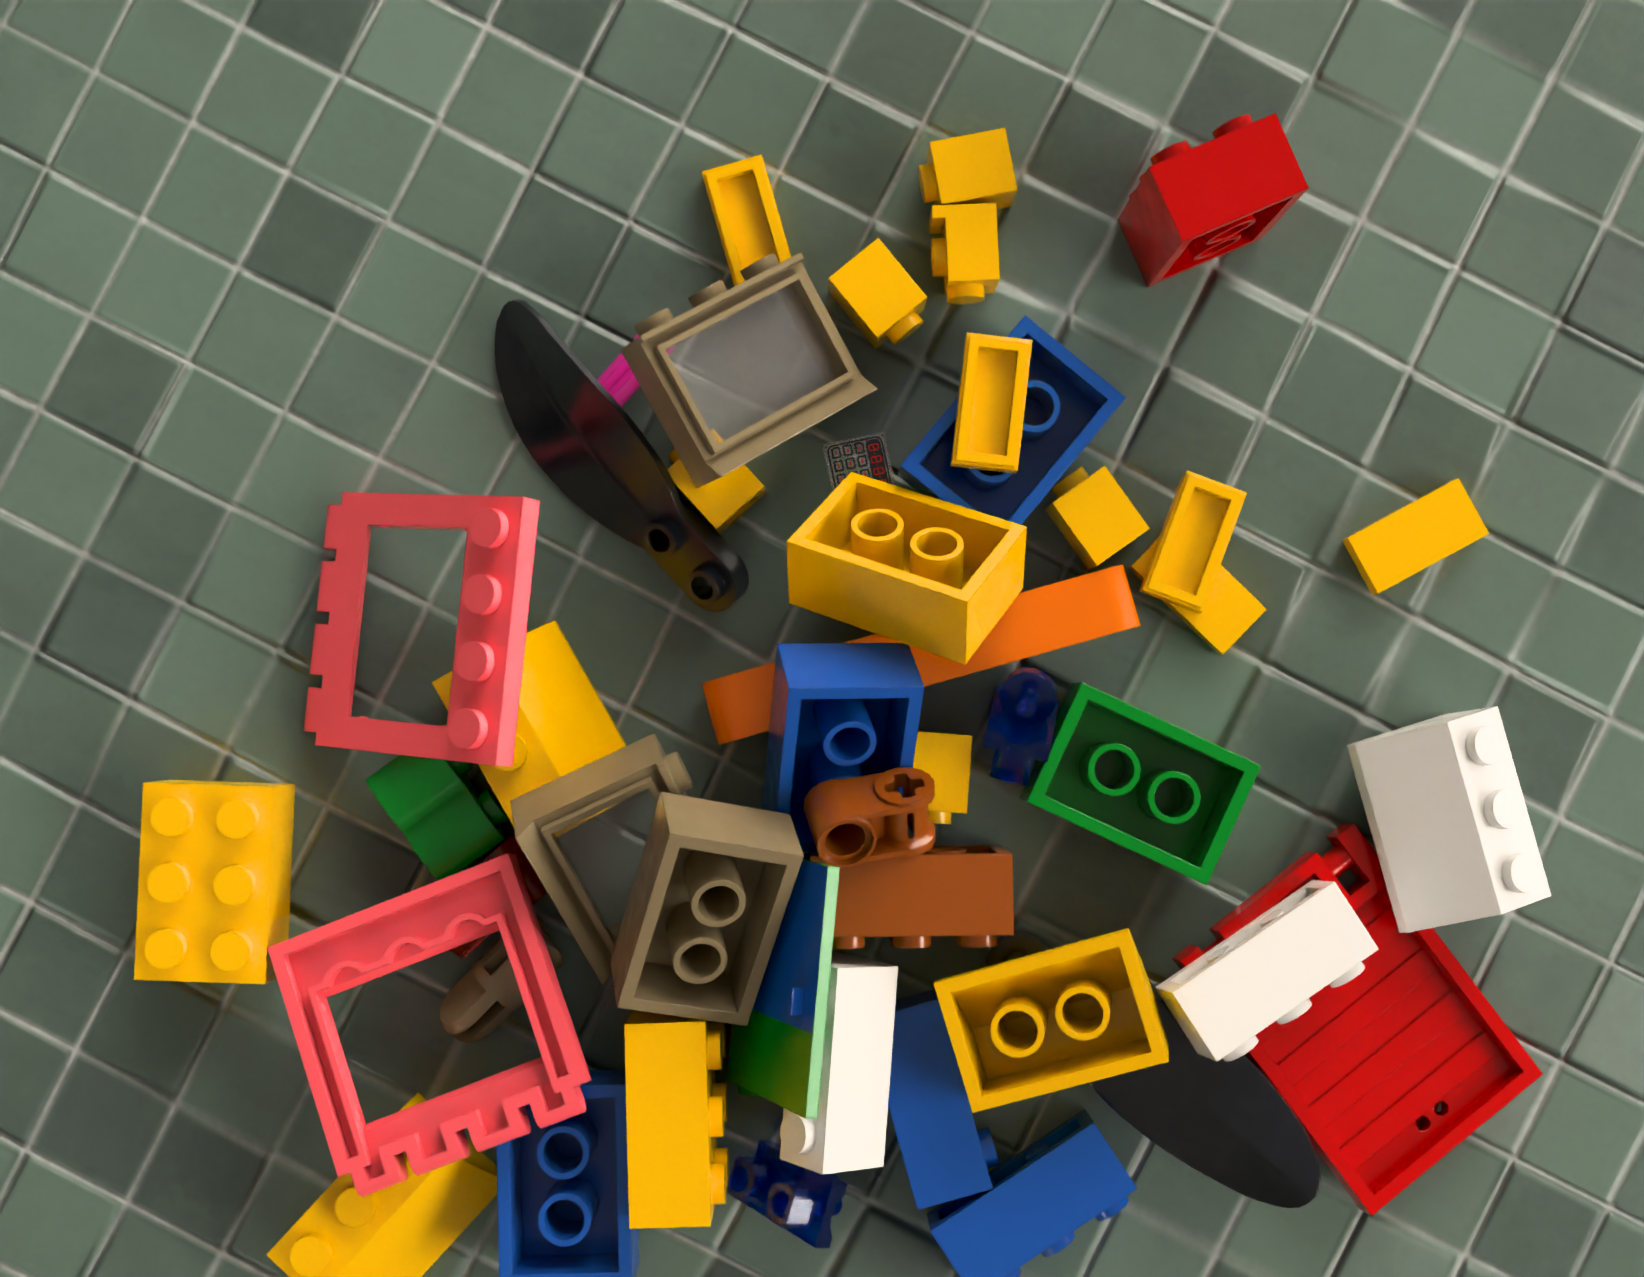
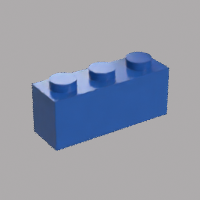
[888,989,999,1210]
[927,1109,1137,1277]

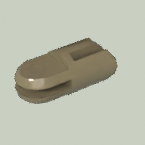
[440,917,563,1043]

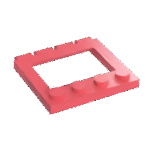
[303,492,540,767]
[267,853,592,1197]

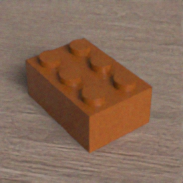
[810,844,1014,949]

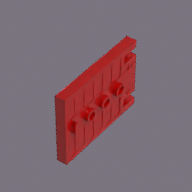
[1172,823,1543,1216]

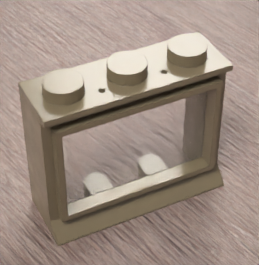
[621,252,877,488]
[510,733,693,985]

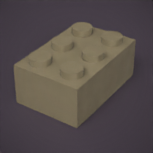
[610,792,804,1026]

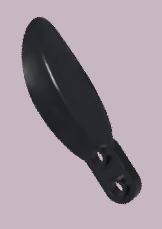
[495,299,749,612]
[986,930,1321,1208]

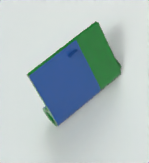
[726,852,840,1119]

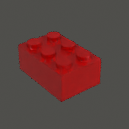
[1117,113,1309,288]

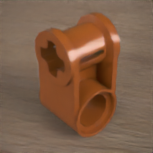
[803,767,936,868]

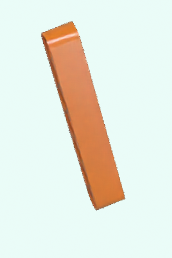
[701,564,1141,745]

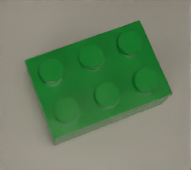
[1019,682,1261,885]

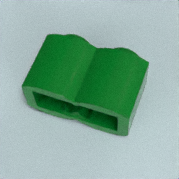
[365,755,510,881]

